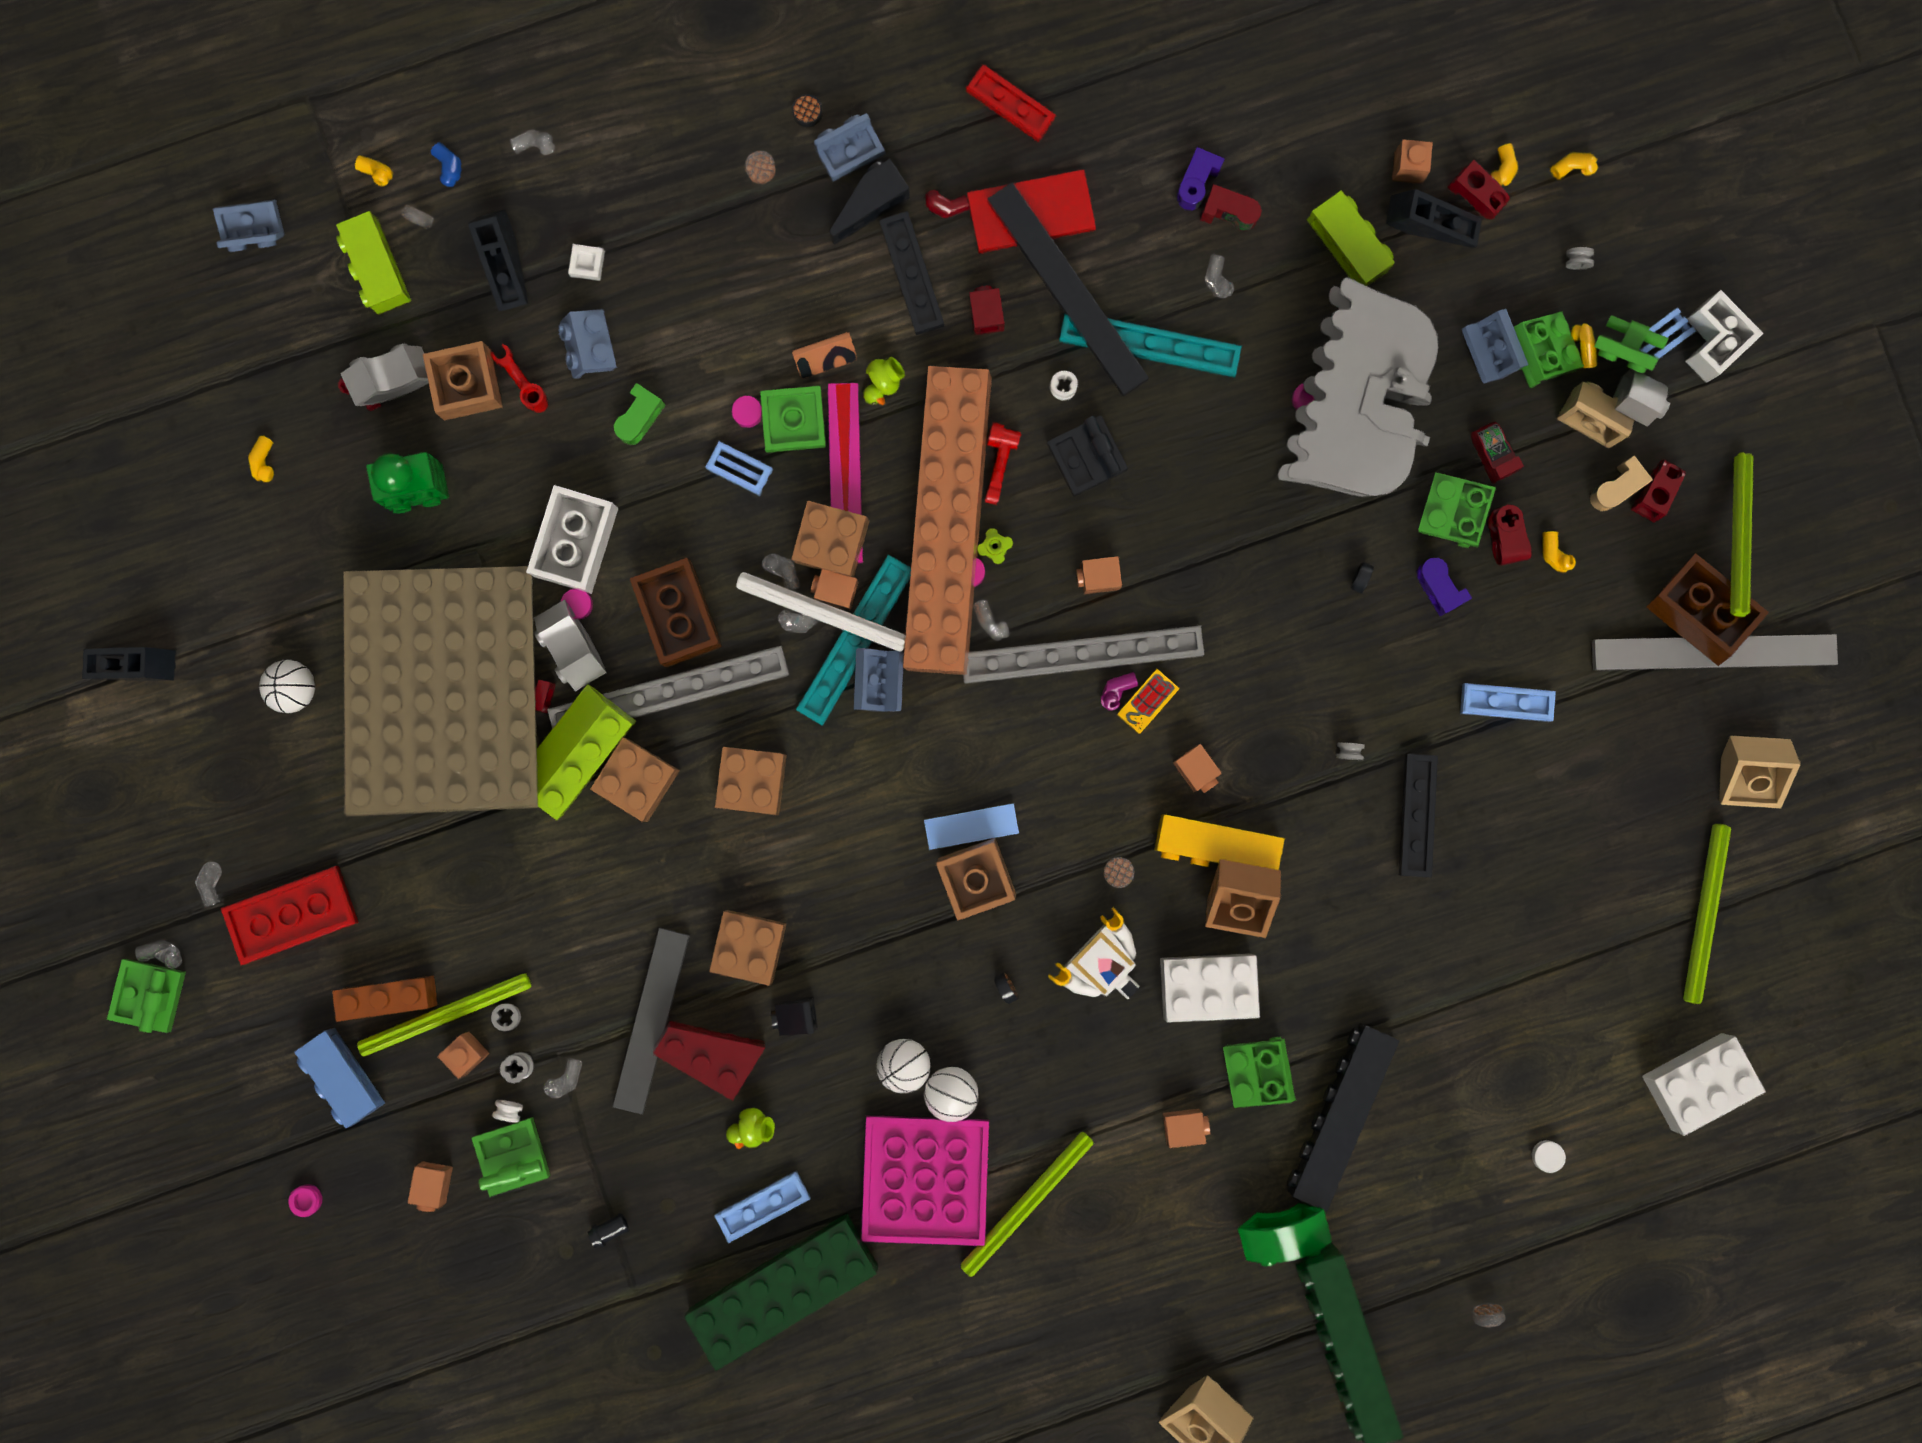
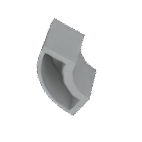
[340,343,429,406]
[1613,369,1670,427]
[534,600,606,691]

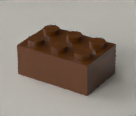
[1646,553,1769,666]
[629,558,723,667]

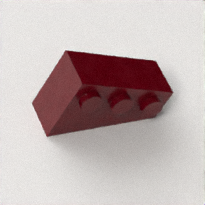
[653,1021,765,1101]

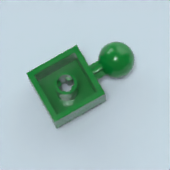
[366,452,449,513]

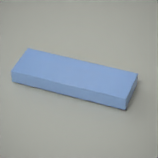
[1460,683,1556,722]
[924,803,1019,850]
[714,1170,811,1243]

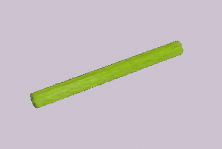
[1730,452,1753,617]
[1683,824,1731,1004]
[357,973,531,1057]
[961,1132,1094,1277]

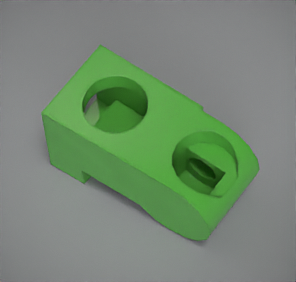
[614,383,665,445]

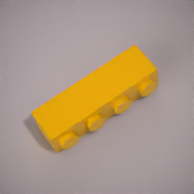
[1154,814,1285,870]

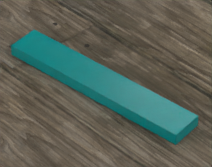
[1059,314,1242,377]
[796,555,911,726]

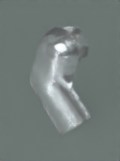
[510,130,555,155]
[1205,255,1234,299]
[762,553,800,590]
[973,600,1010,641]
[778,610,819,633]
[135,940,182,969]
[544,1058,583,1098]

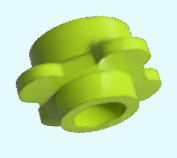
[977,529,1013,564]

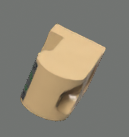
[1590,456,1653,511]

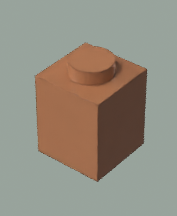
[1392,140,1433,183]
[1076,556,1122,594]
[810,569,859,611]
[1173,744,1222,793]
[438,1032,490,1079]
[1163,1109,1210,1148]
[408,1161,453,1212]

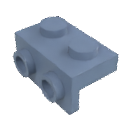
[814,113,885,181]
[213,200,285,252]
[559,309,617,379]
[1462,309,1529,383]
[854,648,904,712]

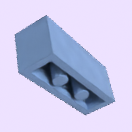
[295,1028,385,1128]

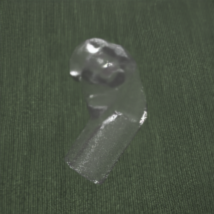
[195,862,222,908]

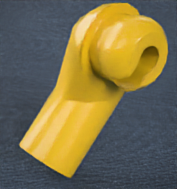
[1491,143,1518,186]
[1550,153,1598,180]
[355,155,393,186]
[1571,323,1597,368]
[248,436,274,482]
[1543,531,1576,573]

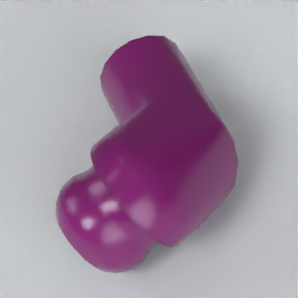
[1101,672,1138,711]

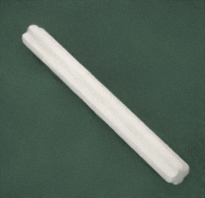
[736,572,906,652]

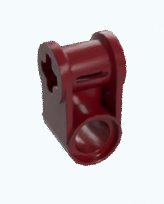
[1488,505,1531,566]

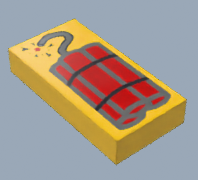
[1117,669,1180,734]

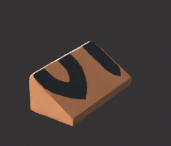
[792,332,857,379]

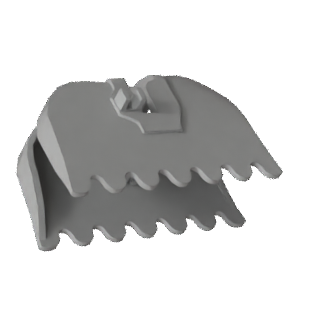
[1277,277,1438,497]

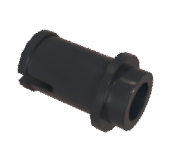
[588,1213,630,1248]

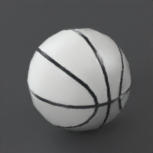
[259,660,315,714]
[876,1039,931,1093]
[924,1067,979,1122]

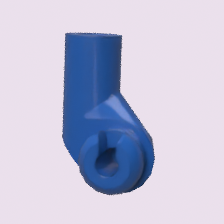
[431,142,461,187]

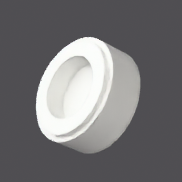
[1532,1140,1565,1173]

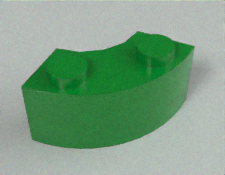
[1238,1203,1332,1266]

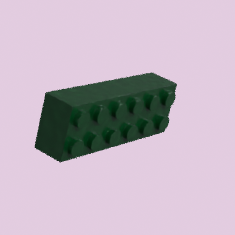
[684,1213,878,1371]
[1295,1242,1403,1443]

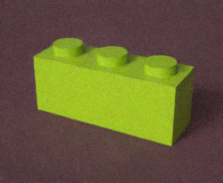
[1307,190,1395,287]
[336,211,411,315]

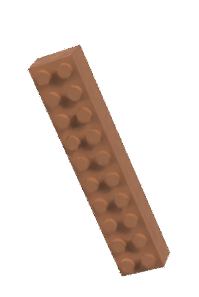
[903,366,992,675]

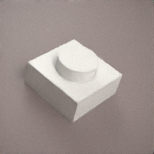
[569,244,605,281]

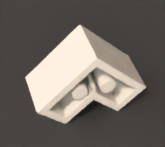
[1686,290,1764,383]

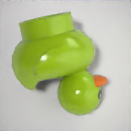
[863,357,905,405]
[726,1108,775,1149]

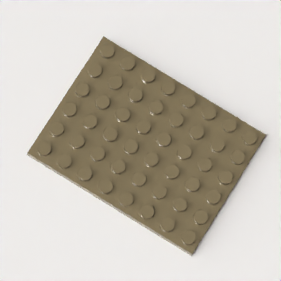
[344,566,538,816]

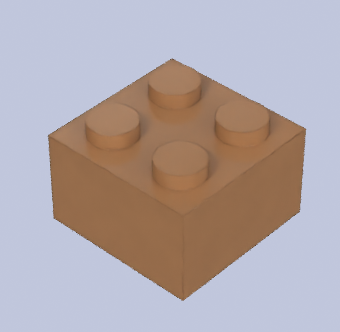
[423,341,503,420]
[791,501,869,578]
[590,737,680,822]
[715,747,787,815]
[936,838,1016,921]
[1205,859,1281,938]
[709,910,787,986]

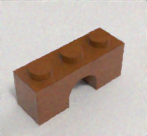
[332,975,438,1022]

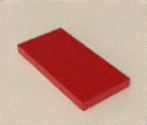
[967,170,1096,253]
[221,866,359,966]

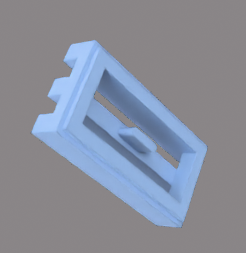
[1639,307,1696,358]
[705,441,773,496]

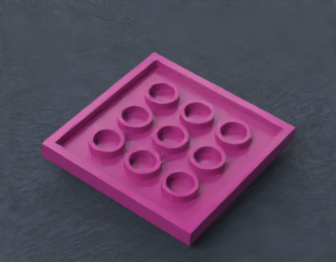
[862,1115,989,1246]

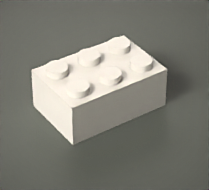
[527,485,618,594]
[1160,954,1260,1022]
[1642,1033,1766,1136]

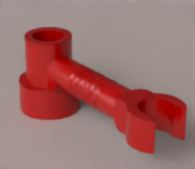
[491,344,548,413]
[985,422,1021,505]

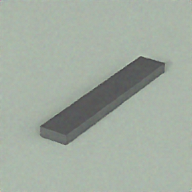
[613,928,690,1115]

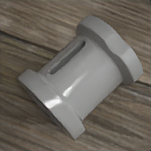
[500,1052,534,1083]

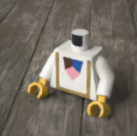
[1048,908,1140,999]

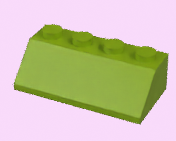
[537,684,636,820]

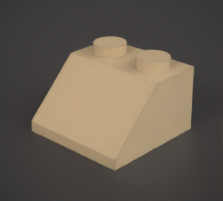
[1557,382,1634,448]
[1719,736,1801,808]
[1159,1375,1253,1443]

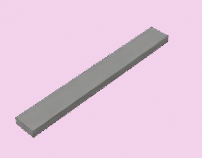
[963,625,1204,684]
[1592,634,1838,670]
[547,646,790,729]

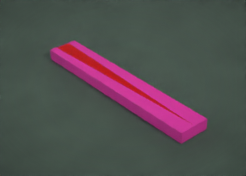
[828,383,863,563]

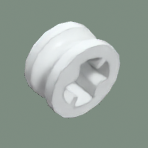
[1050,371,1078,400]
[492,1100,523,1122]

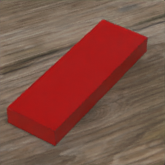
[966,64,1056,142]

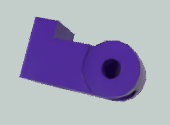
[1177,147,1224,210]
[1417,558,1472,617]

